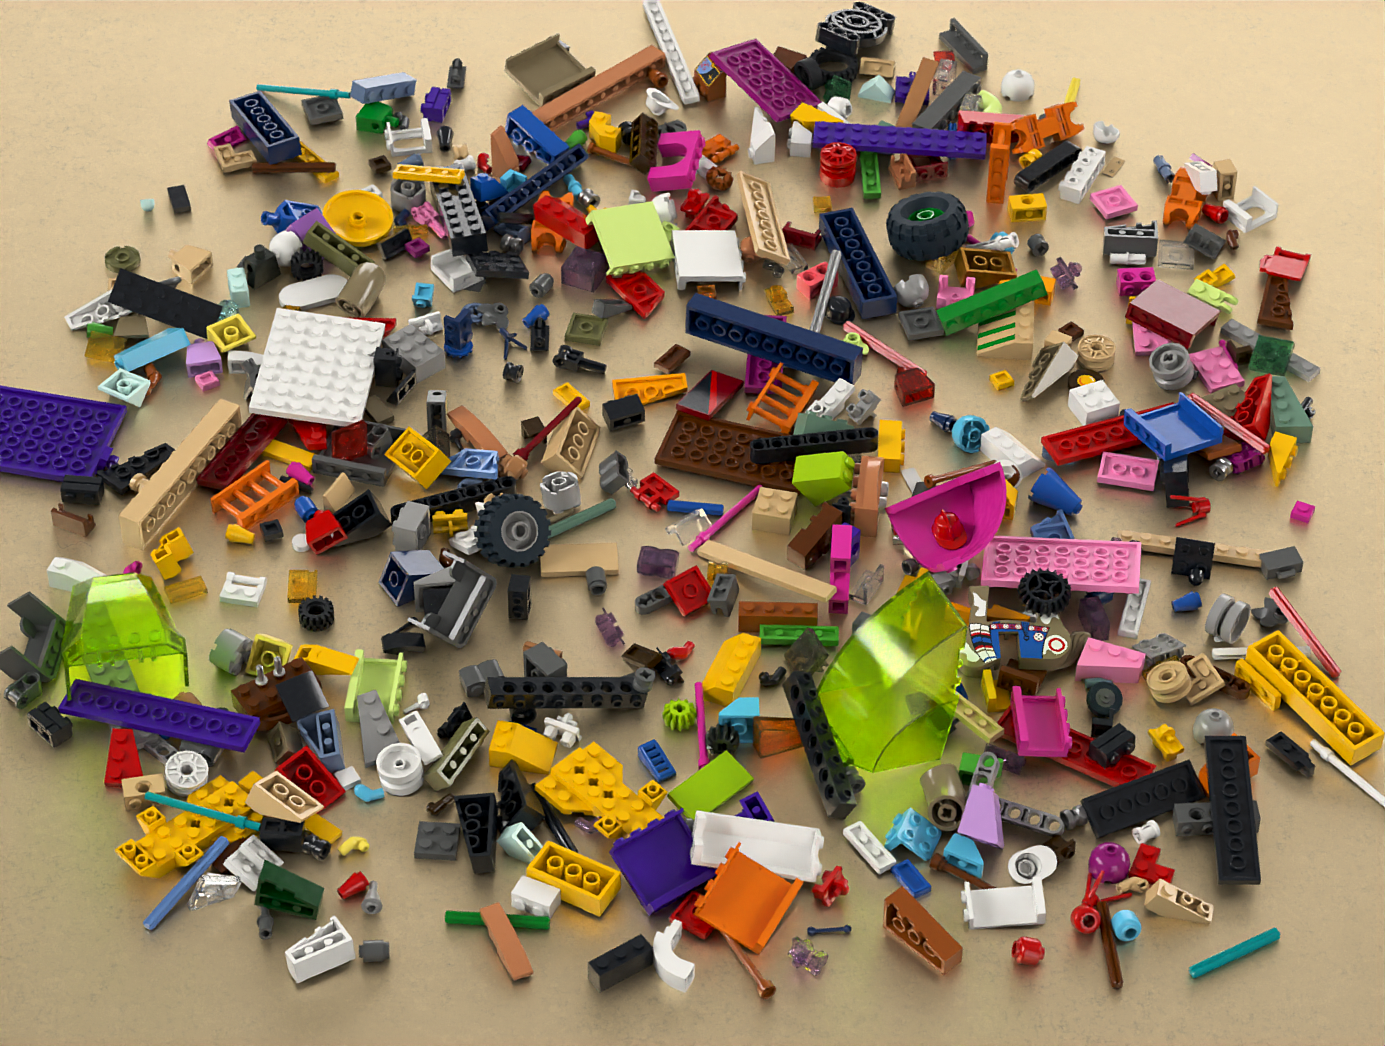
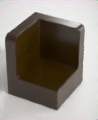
[1226,340,1253,366]
[521,416,547,444]

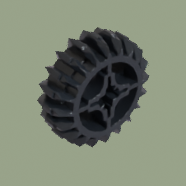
[1017,568,1071,617]

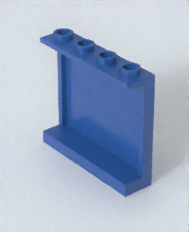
[1124,392,1224,461]

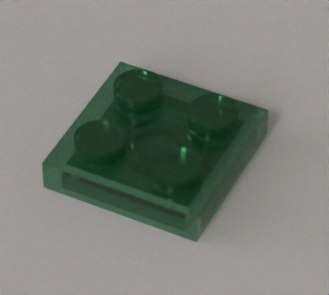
[1248,335,1295,376]

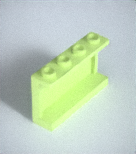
[344,649,407,724]

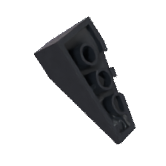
[497,759,546,834]

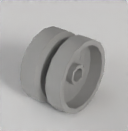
[1149,343,1194,390]
[1205,593,1251,644]

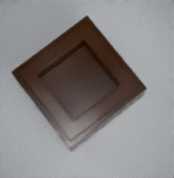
[1058,321,1084,342]

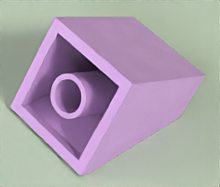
[957,783,1004,849]

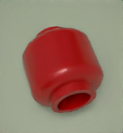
[1070,905,1101,934]
[1011,936,1045,966]

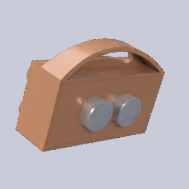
[836,455,889,538]

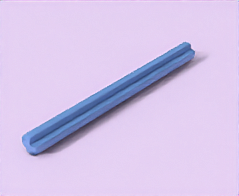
[143,836,230,930]

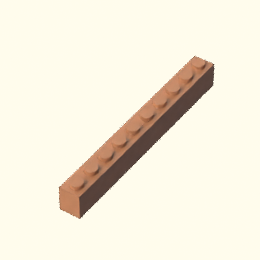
[532,45,665,131]

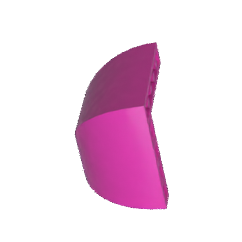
[884,462,1007,573]

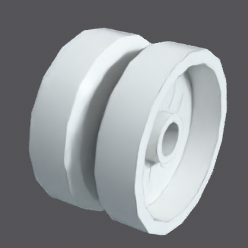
[376,743,424,796]

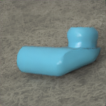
[354,784,385,802]

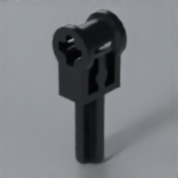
[552,345,607,374]

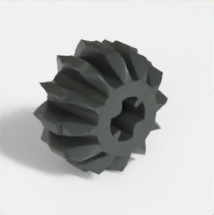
[705,723,740,756]

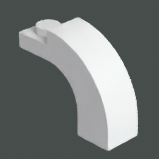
[653,919,695,993]

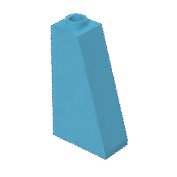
[114,328,190,372]

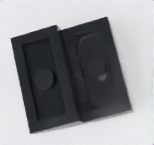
[275,671,329,723]

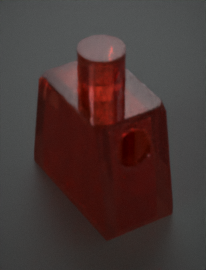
[894,366,935,407]

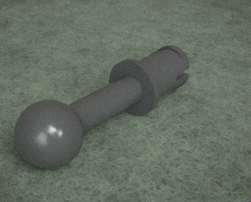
[257,906,274,940]

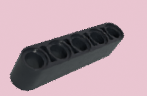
[1014,140,1082,193]

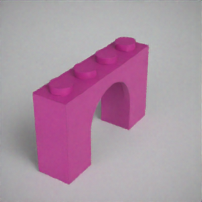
[647,130,705,192]
[828,525,852,614]

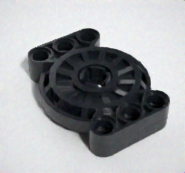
[815,2,895,56]

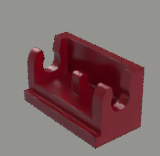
[782,221,822,251]

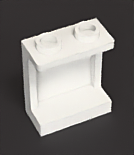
[431,249,484,293]

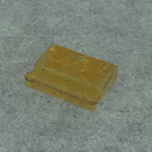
[84,331,127,364]
[287,570,318,603]

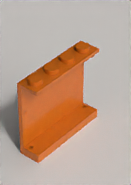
[694,842,804,955]

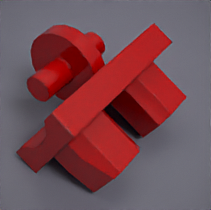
[680,189,710,220]
[812,866,850,907]

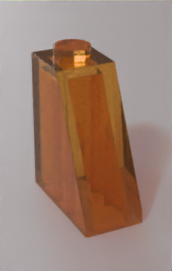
[753,716,803,759]

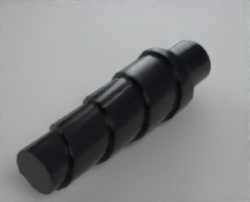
[279,475,314,493]

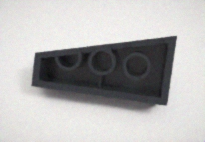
[454,793,498,874]

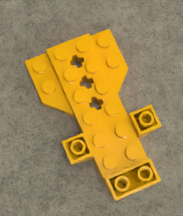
[535,742,667,840]
[115,775,268,878]

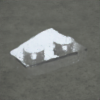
[187,875,241,911]

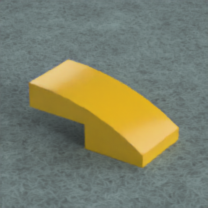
[1194,263,1236,288]

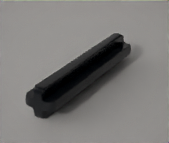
[496,212,535,225]

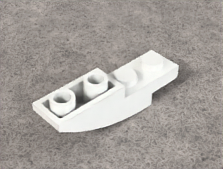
[793,378,855,428]

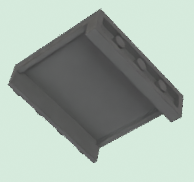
[312,420,406,487]

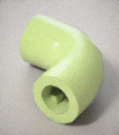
[975,90,1002,113]

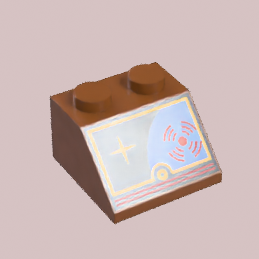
[692,51,726,102]

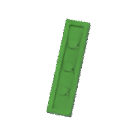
[859,151,881,199]
[759,624,839,646]

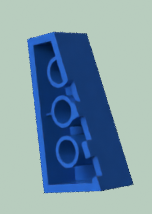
[505,105,569,165]

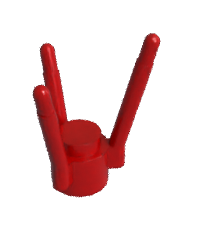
[1170,495,1211,527]

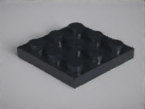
[465,250,529,279]

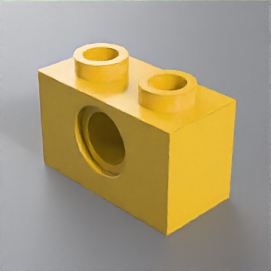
[1008,193,1047,223]

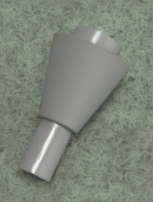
[361,881,383,914]

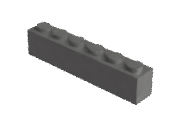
[912,71,982,130]

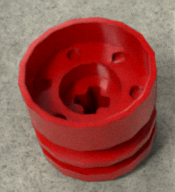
[819,142,857,188]

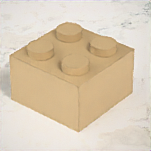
[752,487,798,535]

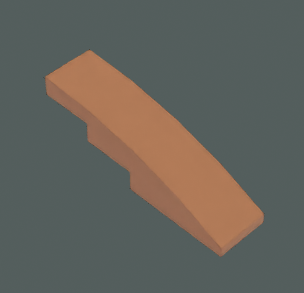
[447,405,508,460]
[479,902,534,981]

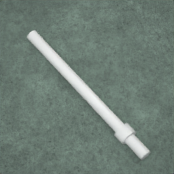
[1310,739,1385,807]

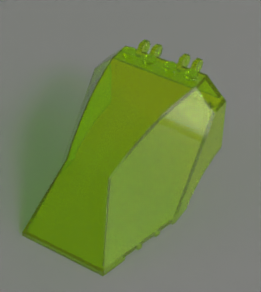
[61,572,189,701]

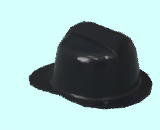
[824,296,855,325]

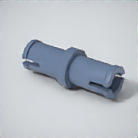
[1153,155,1175,183]

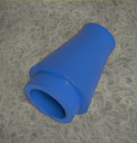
[522,304,550,328]
[1171,591,1202,612]

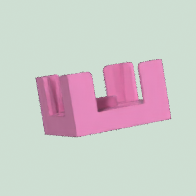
[936,275,975,313]

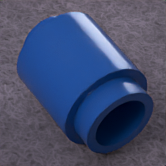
[294,496,319,523]

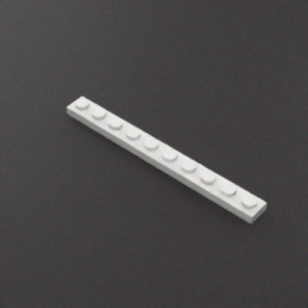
[643,0,700,104]

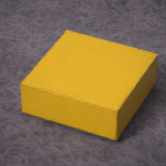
[989,370,1015,391]

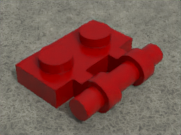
[630,472,679,512]

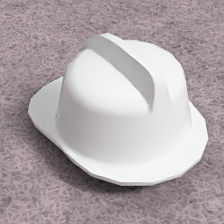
[646,88,679,115]
[1008,845,1057,884]

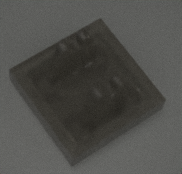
[784,627,829,675]

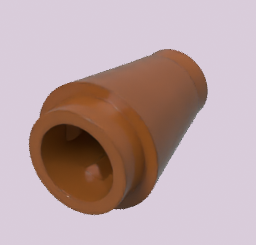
[647,68,668,88]

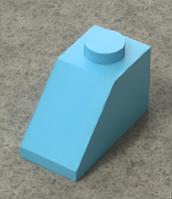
[943,833,984,878]

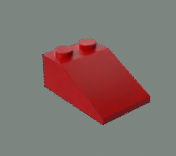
[274,745,346,814]

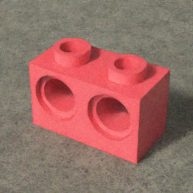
[796,262,838,300]

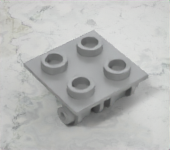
[1132,633,1186,667]

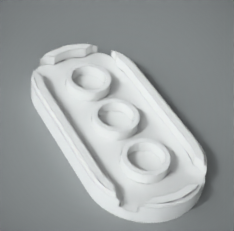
[279,274,347,311]

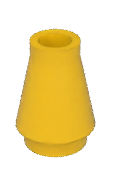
[225,524,255,545]

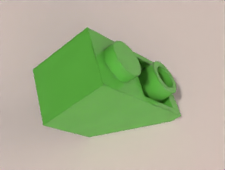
[959,752,1003,786]

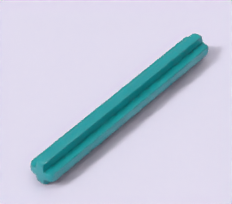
[1189,927,1281,978]

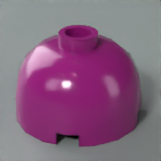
[1088,842,1130,884]

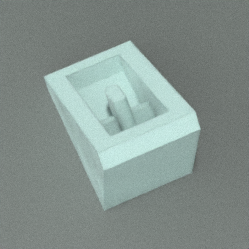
[858,74,895,103]

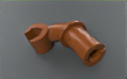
[143,363,162,397]

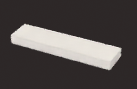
[1117,578,1151,639]

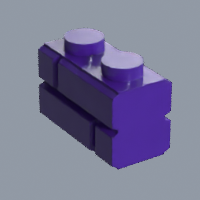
[420,87,451,123]

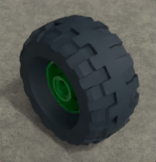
[886,191,969,261]

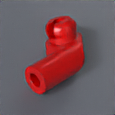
[477,152,492,174]
[667,641,695,660]

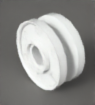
[165,751,209,797]

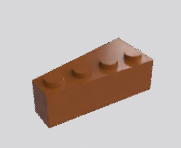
[883,886,963,975]

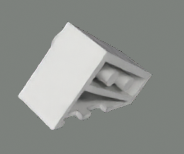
[285,915,356,983]

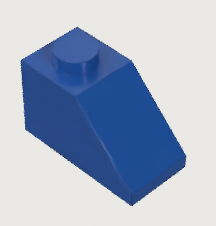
[470,173,508,202]

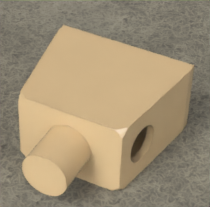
[168,245,213,284]

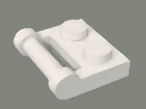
[219,572,267,608]

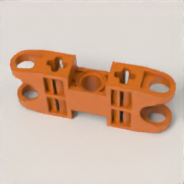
[1010,102,1084,154]
[1163,167,1207,230]
[531,190,574,253]

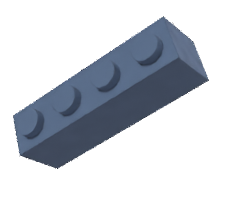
[350,72,417,104]

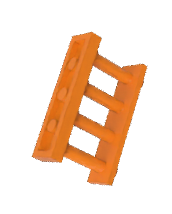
[986,122,1012,204]
[746,362,819,434]
[210,460,299,530]

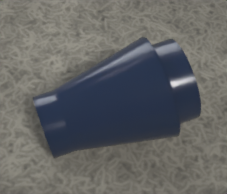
[929,411,957,433]

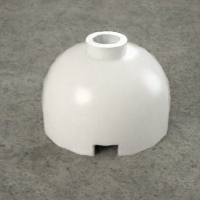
[1001,69,1035,102]
[652,193,677,226]
[269,230,303,267]

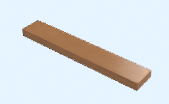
[895,57,939,128]

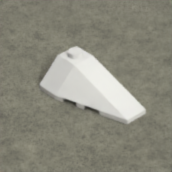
[748,107,775,165]
[65,289,132,331]

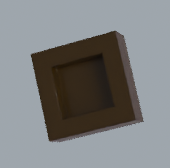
[368,155,392,175]

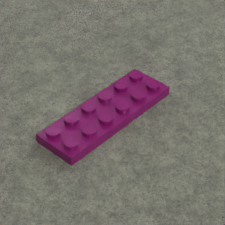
[744,315,787,394]

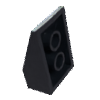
[333,489,392,547]

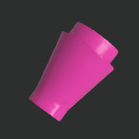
[286,461,315,485]

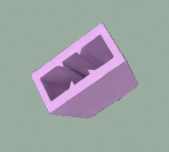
[186,338,223,378]

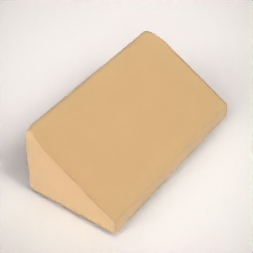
[323,472,355,513]

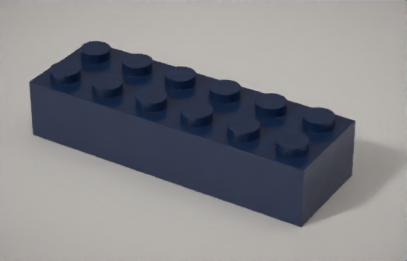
[229,90,302,165]

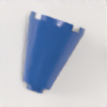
[1028,467,1083,516]

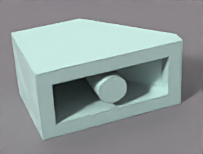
[497,822,543,864]

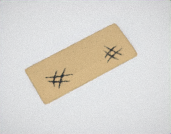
[1102,157,1125,177]

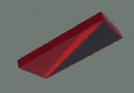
[676,370,744,421]

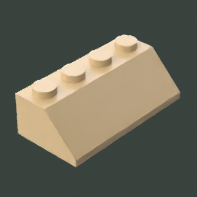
[541,406,601,479]

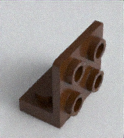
[997,658,1047,696]

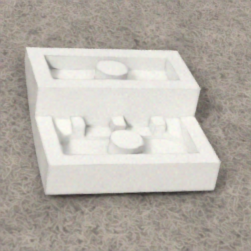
[223,835,284,892]

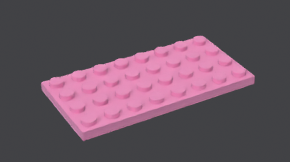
[981,536,1141,594]

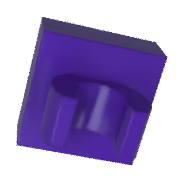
[98,445,119,471]

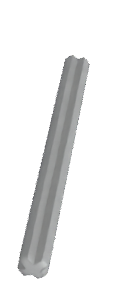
[810,250,841,333]

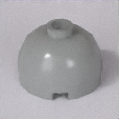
[893,274,929,308]
[1193,708,1234,745]

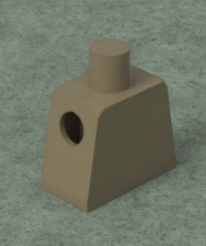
[114,312,149,350]

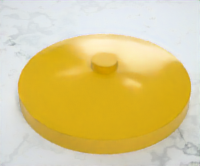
[323,190,393,247]

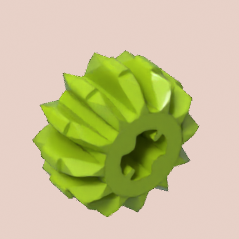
[662,698,697,732]

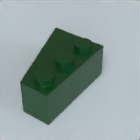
[254,860,324,920]

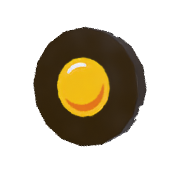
[1068,369,1105,391]

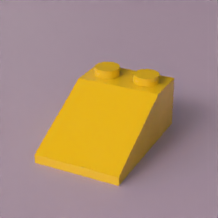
[384,427,451,490]
[489,720,558,775]

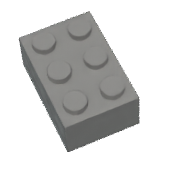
[382,324,446,383]

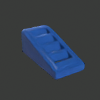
[638,739,676,783]

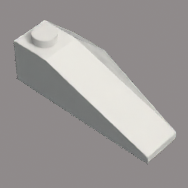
[47,557,129,603]

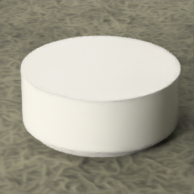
[292,534,310,552]

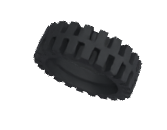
[809,46,858,88]

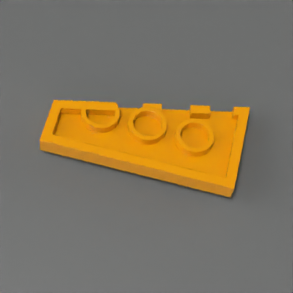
[612,373,688,405]

